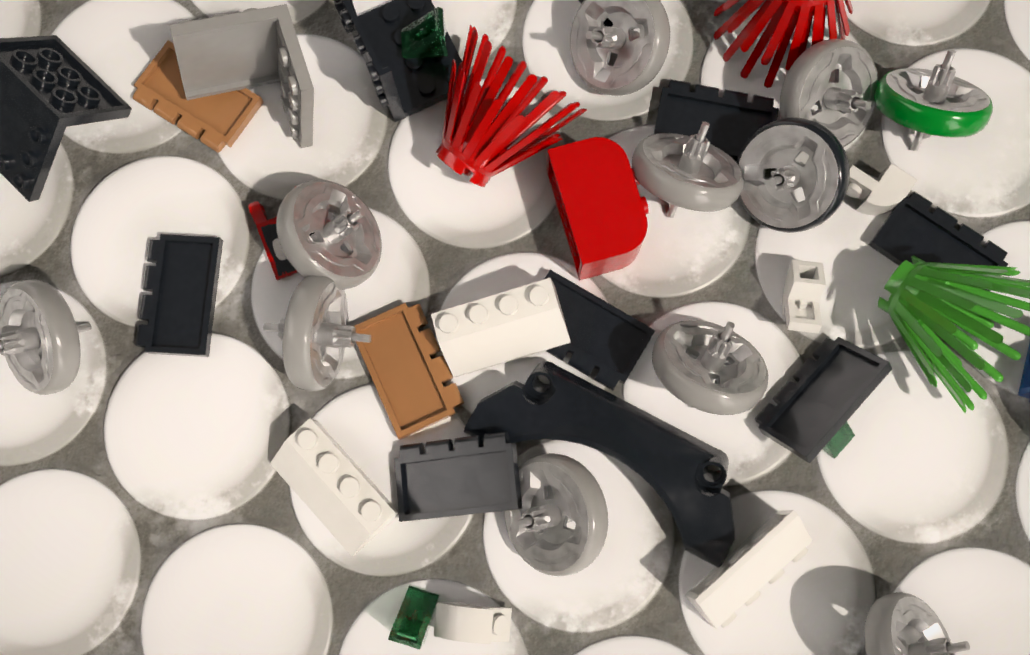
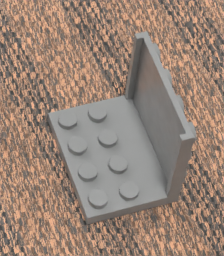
[169,4,314,148]

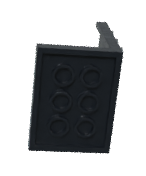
[334,0,470,122]
[0,35,132,202]

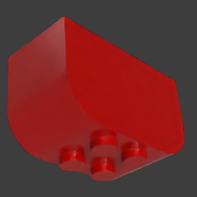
[546,137,649,281]

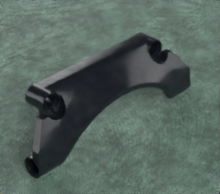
[463,361,736,568]

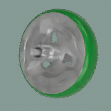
[874,49,993,151]

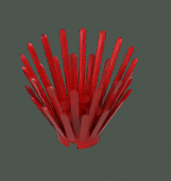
[714,0,853,88]
[435,25,587,187]

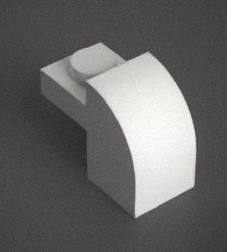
[846,163,918,216]
[782,260,826,333]
[434,602,512,644]

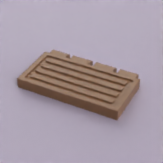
[133,40,264,153]
[354,303,464,440]

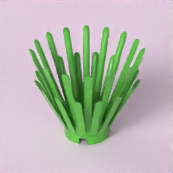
[878,256,1030,413]

